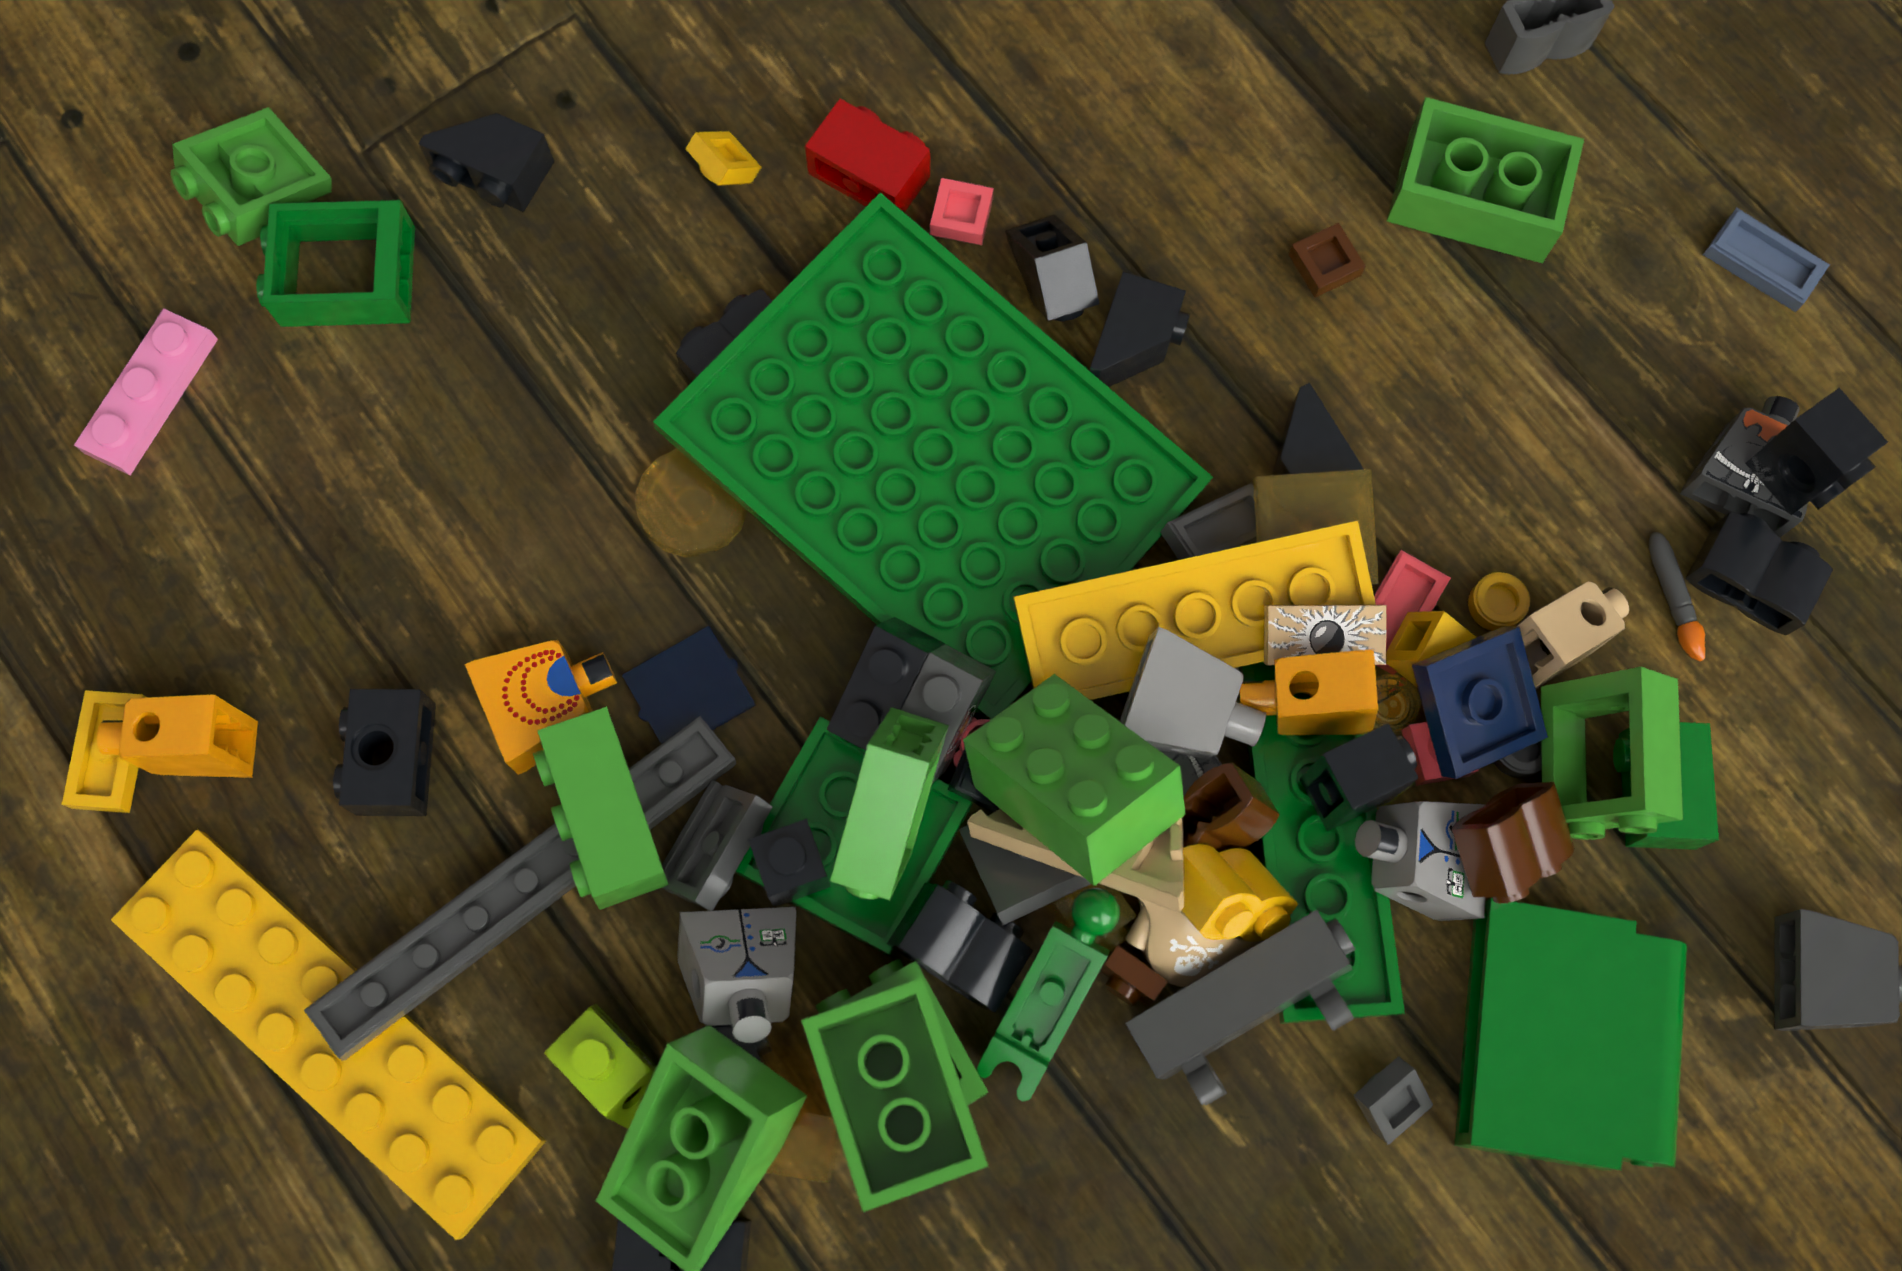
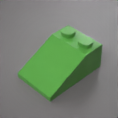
[596,1025,807,1271]

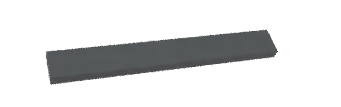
[304,716,736,1061]

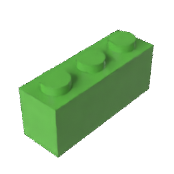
[533,707,669,910]

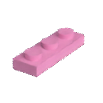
[74,309,218,475]

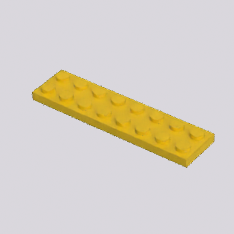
[111,829,546,1240]

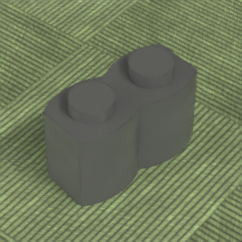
[1485,0,1615,74]

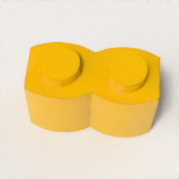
[1181,844,1298,942]

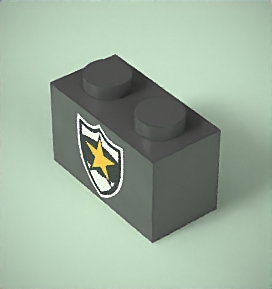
[901,644,996,782]

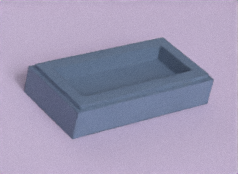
[1703,208,1830,312]

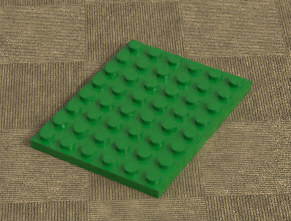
[653,192,1213,720]

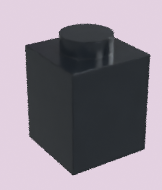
[748,819,831,907]

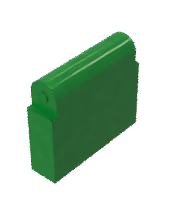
[1454,898,1687,1170]

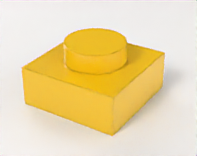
[685,131,762,185]

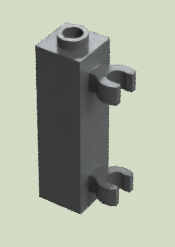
[1126,910,1356,1106]

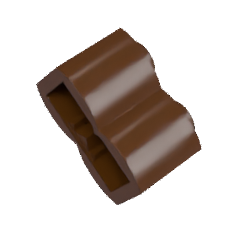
[1183,763,1280,853]
[1452,782,1575,903]

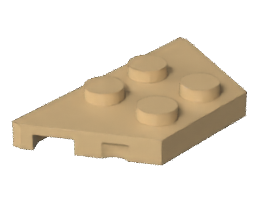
[967,809,1184,913]

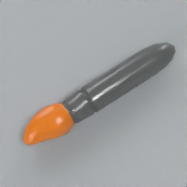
[1648,532,1705,661]

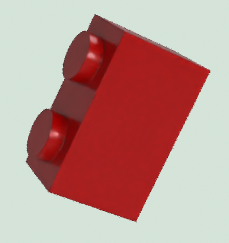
[805,98,930,213]

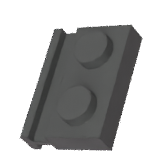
[662,780,772,911]

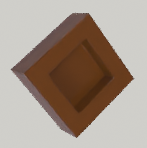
[1288,223,1366,298]
[1100,945,1168,1007]

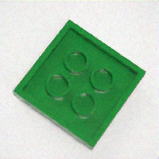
[735,716,973,957]

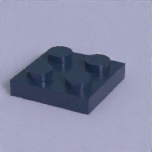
[1412,626,1548,779]

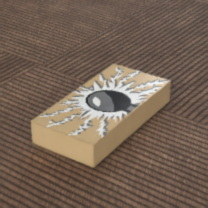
[1264,605,1386,665]

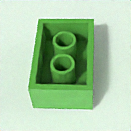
[1386,97,1584,263]
[963,674,1185,886]
[801,977,988,1212]

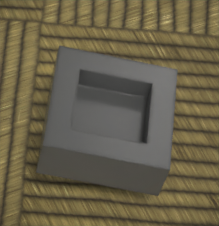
[1353,1056,1433,1145]

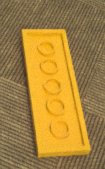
[1013,521,1376,700]

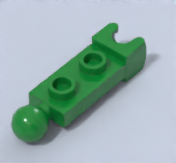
[976,888,1120,1101]

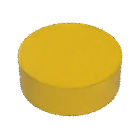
[1468,572,1530,631]

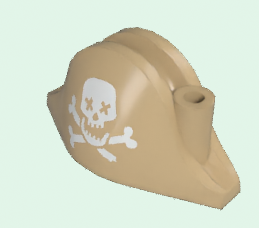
[1125,897,1263,987]

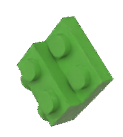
[171,107,331,246]

